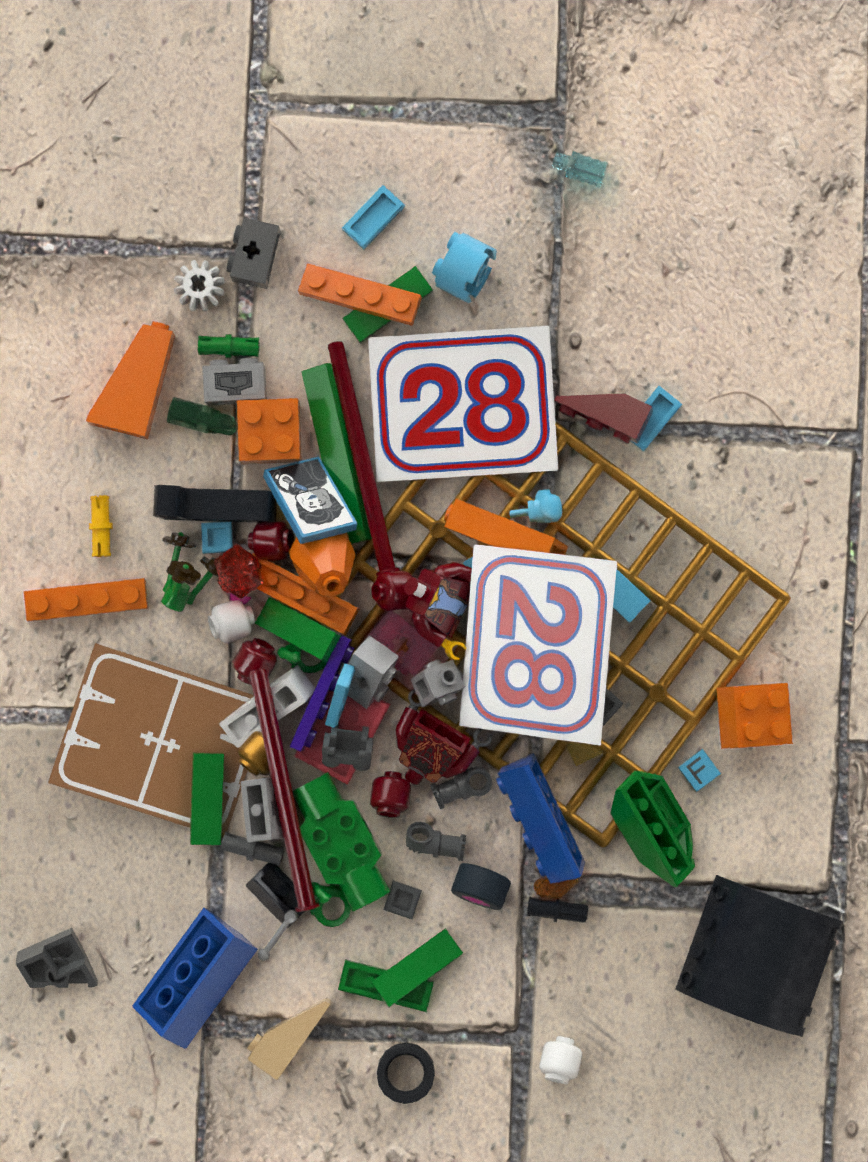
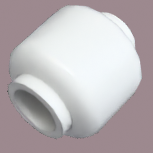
[208,600,255,643]
[539,1036,582,1084]

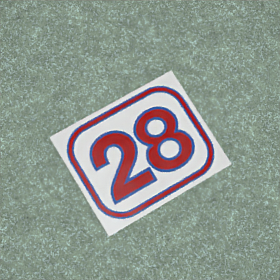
[368,326,558,482]
[459,544,617,746]

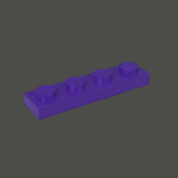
[289,635,355,752]

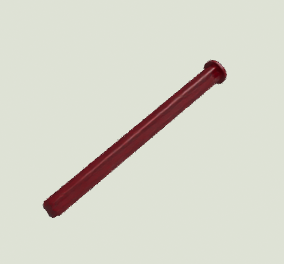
[328,341,400,576]
[250,668,320,912]

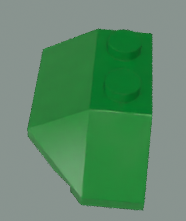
[610,771,695,887]

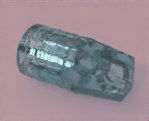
[552,151,608,188]

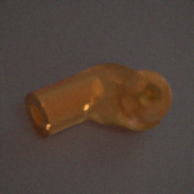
[533,878,580,899]

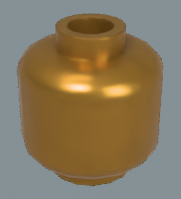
[238,731,270,777]

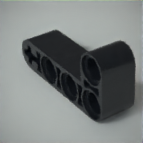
[153,485,277,523]

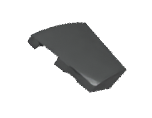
[16,928,98,988]

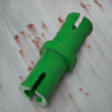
[198,334,260,358]

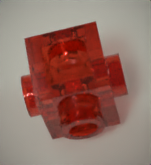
[214,544,264,599]

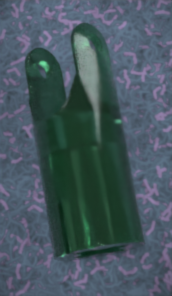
[167,397,236,436]

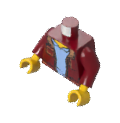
[404,562,472,660]

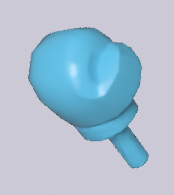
[509,489,562,523]

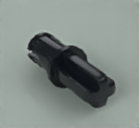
[527,897,588,923]

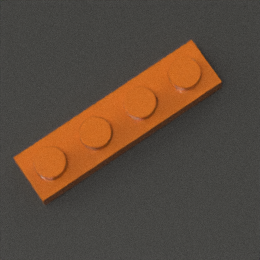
[298,263,422,326]
[239,553,360,636]
[24,578,148,622]

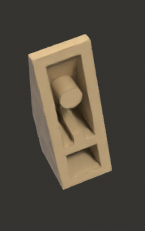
[247,998,332,1080]

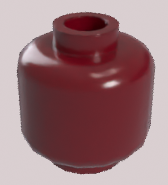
[248,521,295,561]
[371,571,412,611]
[233,638,277,685]
[370,771,411,818]

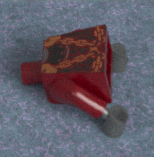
[395,689,492,785]

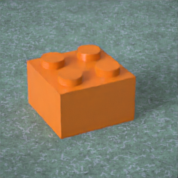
[237,398,302,465]
[717,683,793,749]

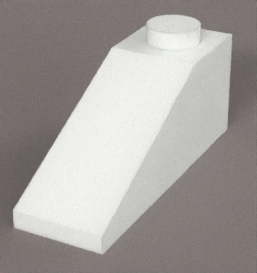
[219,665,315,748]

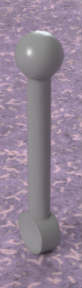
[258,910,298,961]

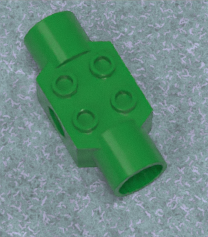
[292,772,390,911]

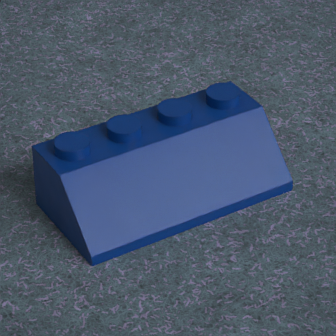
[496,753,585,884]
[132,907,258,1049]

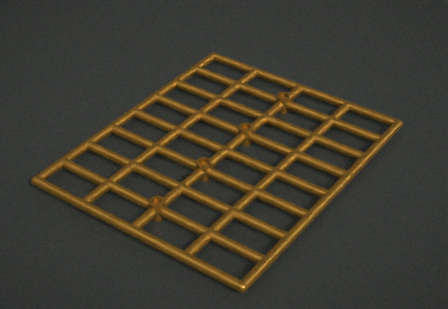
[309,421,791,848]

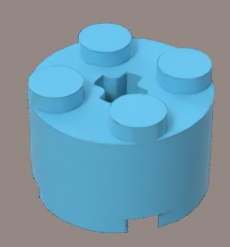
[432,232,497,304]

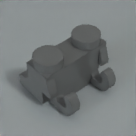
[322,723,374,771]

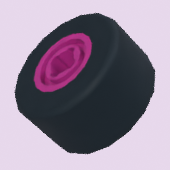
[451,863,511,910]

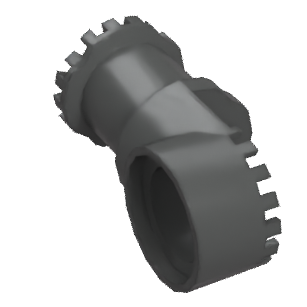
[430,766,492,810]
[406,822,466,861]

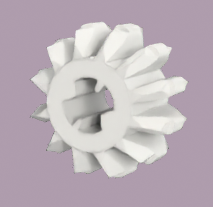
[174,260,225,311]

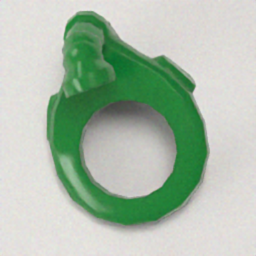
[277,643,327,673]
[309,882,351,927]

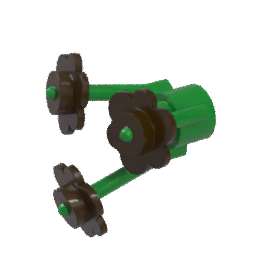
[161,532,229,612]

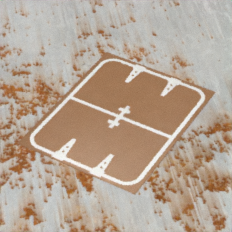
[48,643,254,838]

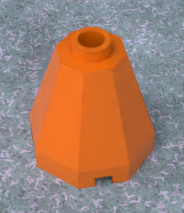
[289,532,356,597]

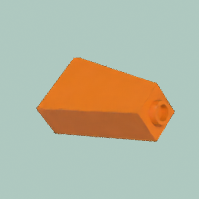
[86,321,175,440]
[444,499,568,555]

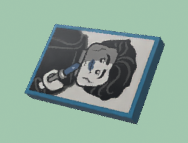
[263,457,357,544]

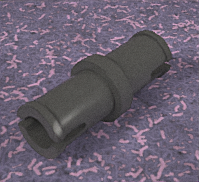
[221,832,285,866]

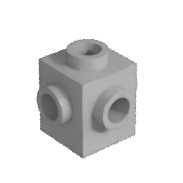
[410,659,465,707]

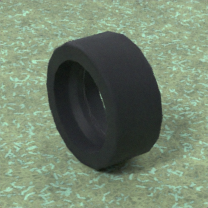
[377,1042,435,1104]

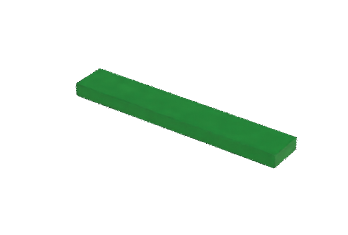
[301,363,372,545]

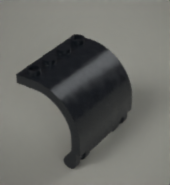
[675,875,844,1037]

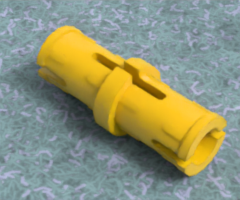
[89,495,113,557]

